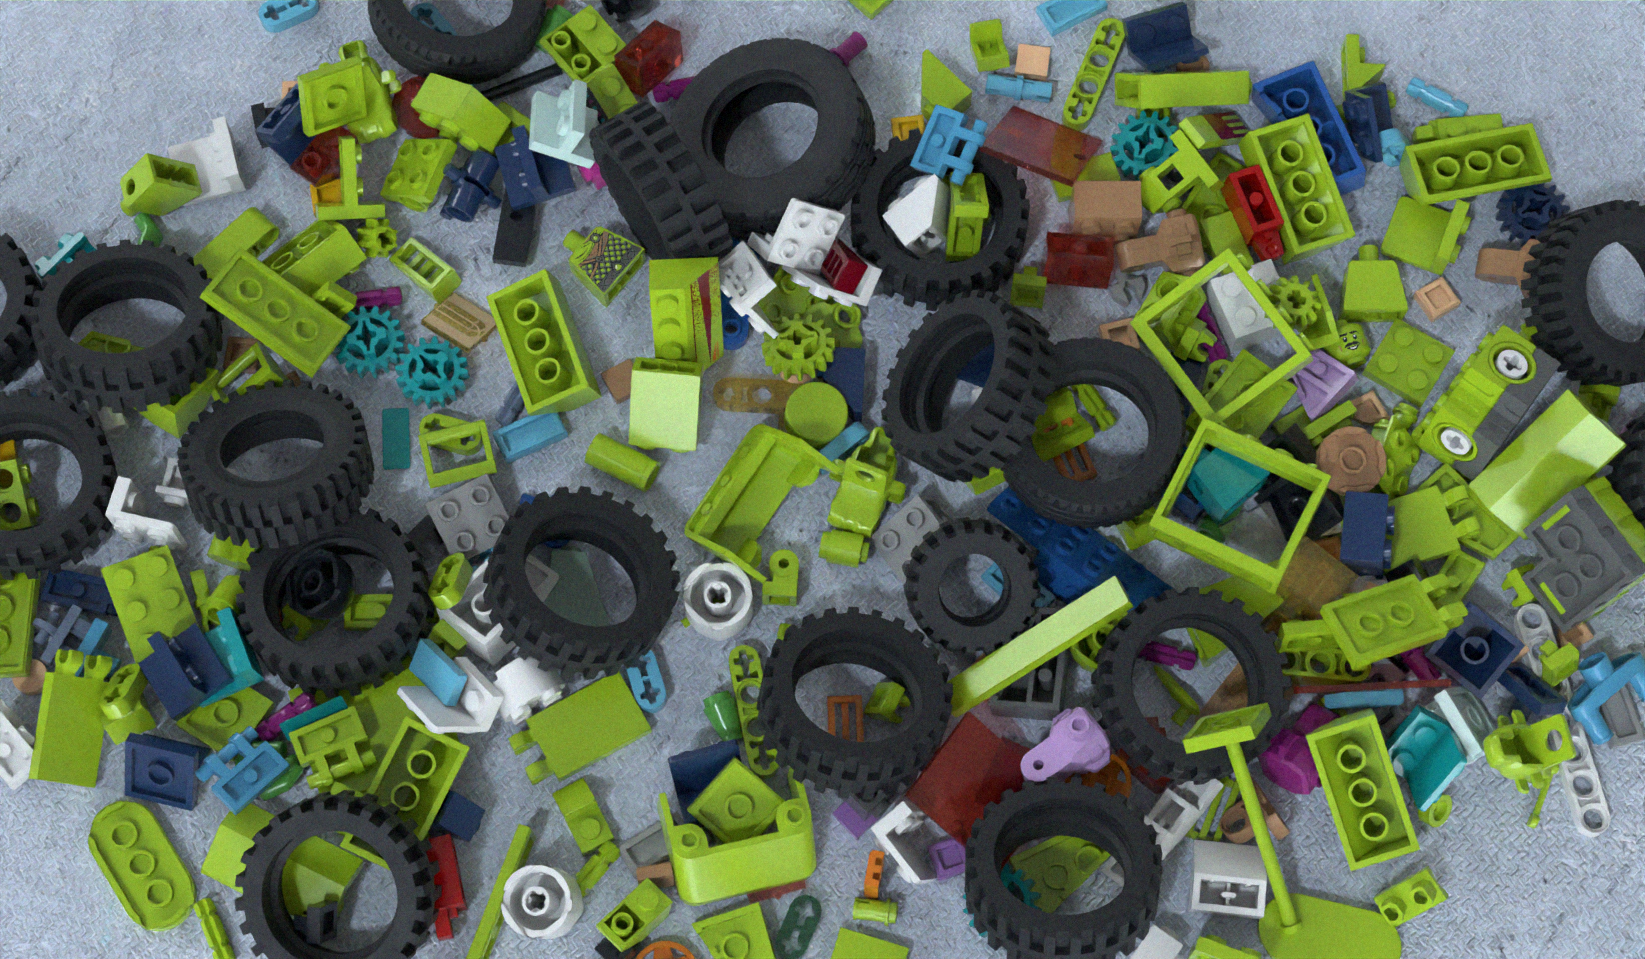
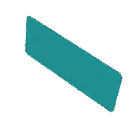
[382,408,410,470]
[279,696,348,741]

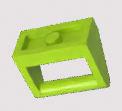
[211,341,289,403]
[418,419,498,489]

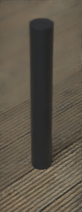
[480,63,563,102]

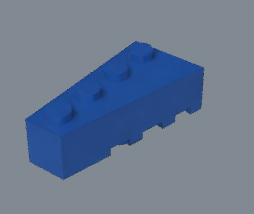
[1252,60,1366,196]

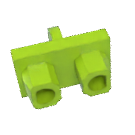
[1373,866,1449,927]

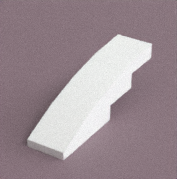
[1101,779,1224,887]

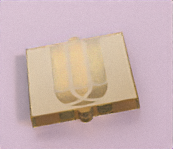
[421,292,497,354]

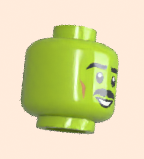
[1323,319,1371,370]

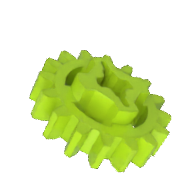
[761,313,836,381]

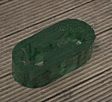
[775,895,822,959]

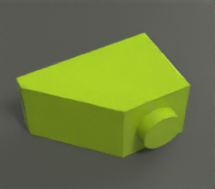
[921,49,972,121]

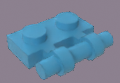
[910,104,988,186]
[195,726,290,816]

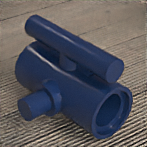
[439,150,502,223]

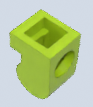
[207,534,263,573]
[762,549,799,607]

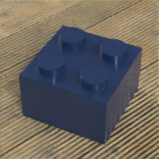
[1340,491,1395,579]

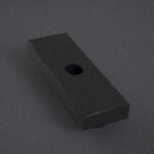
[492,187,537,267]

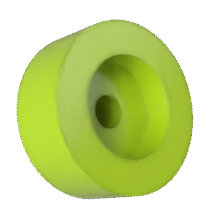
[1414,793,1452,827]

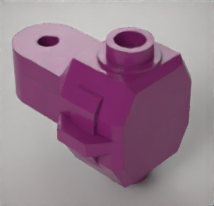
[1257,704,1342,795]

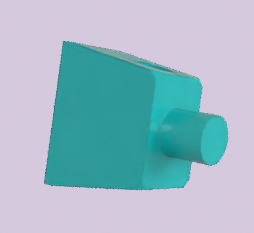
[1183,447,1270,526]

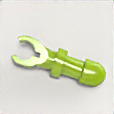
[189,569,218,633]

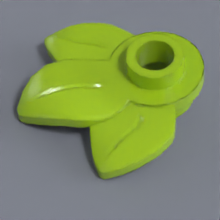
[801,302,863,348]

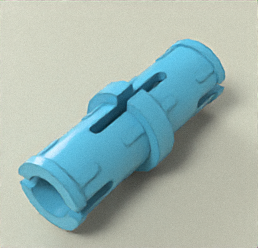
[985,73,1052,103]

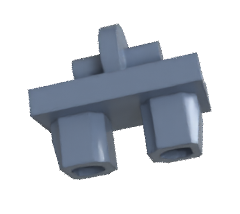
[32,604,93,668]

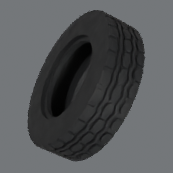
[669,38,876,240]

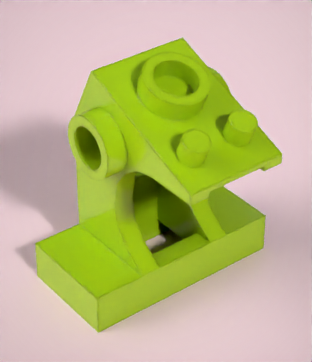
[1139,129,1225,214]

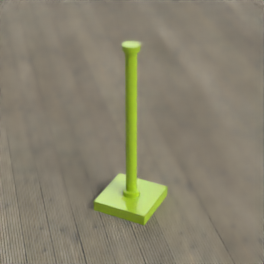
[1182,702,1303,934]

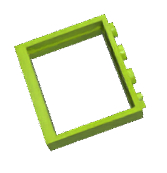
[1129,248,1314,425]
[1147,418,1331,595]

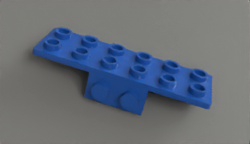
[986,486,1178,613]

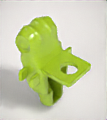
[338,40,402,144]
[827,426,906,538]
[1483,710,1576,794]

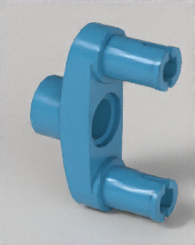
[1567,652,1645,745]

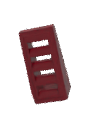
[820,236,868,294]

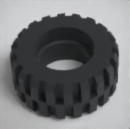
[903,517,1041,655]

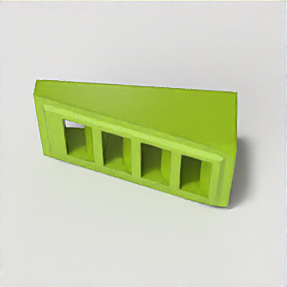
[389,236,462,304]

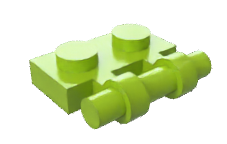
[288,705,378,790]

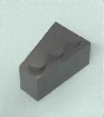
[989,607,1070,721]

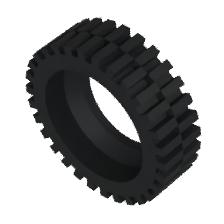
[1521,199,1645,387]
[177,380,375,548]

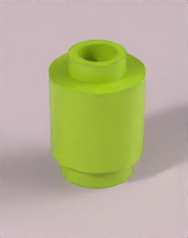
[818,529,870,568]
[205,575,245,625]

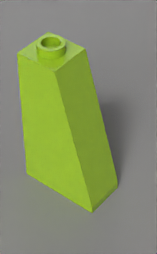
[1115,70,1252,109]
[1186,556,1309,668]

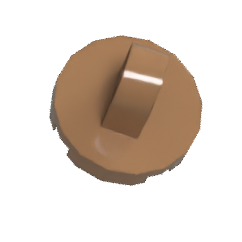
[1315,426,1386,496]
[1219,775,1290,844]

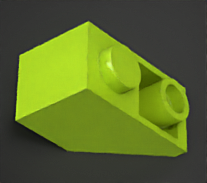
[596,877,673,952]

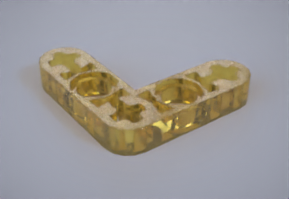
[713,377,804,432]

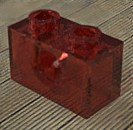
[614,20,684,97]
[1041,232,1114,289]

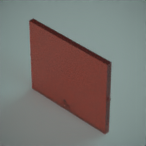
[979,105,1103,187]
[904,712,1025,870]

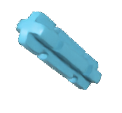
[1406,77,1469,117]

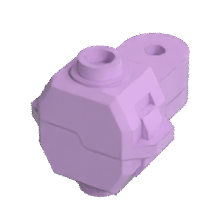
[1021,707,1112,786]

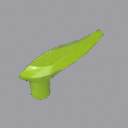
[1153,665,1200,727]

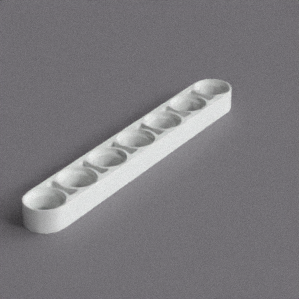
[1513,603,1611,837]

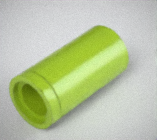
[584,433,661,493]

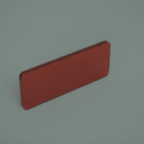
[1293,679,1458,695]

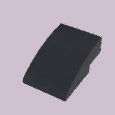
[1253,423,1344,551]

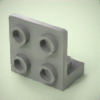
[424,474,509,560]
[870,494,954,584]

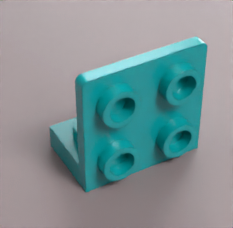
[199,607,265,708]
[1385,704,1467,812]

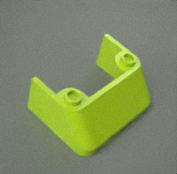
[684,424,840,584]
[657,767,817,906]

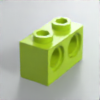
[1134,271,1207,351]
[0,457,40,531]

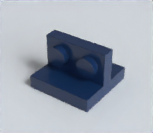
[494,125,577,211]
[138,623,235,721]
[124,732,211,811]

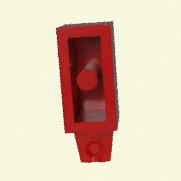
[1221,164,1284,262]
[426,834,468,941]

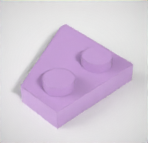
[1286,349,1358,423]

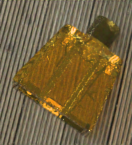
[1275,536,1359,623]

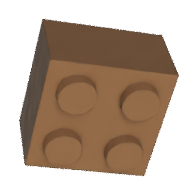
[1068,181,1142,248]

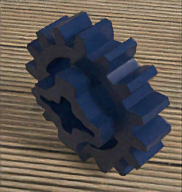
[1495,183,1570,247]

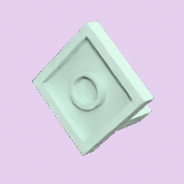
[529,79,598,169]
[1424,686,1496,767]

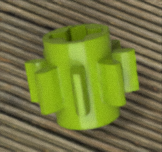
[356,218,398,258]

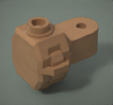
[1115,209,1205,277]
[1475,239,1540,298]

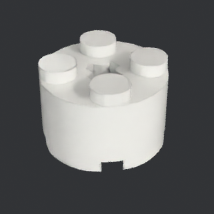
[683,562,754,641]
[493,655,565,726]
[501,865,584,939]

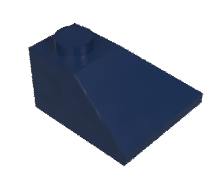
[1425,600,1525,700]

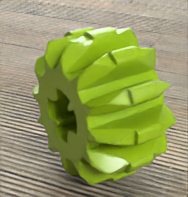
[1264,275,1322,332]

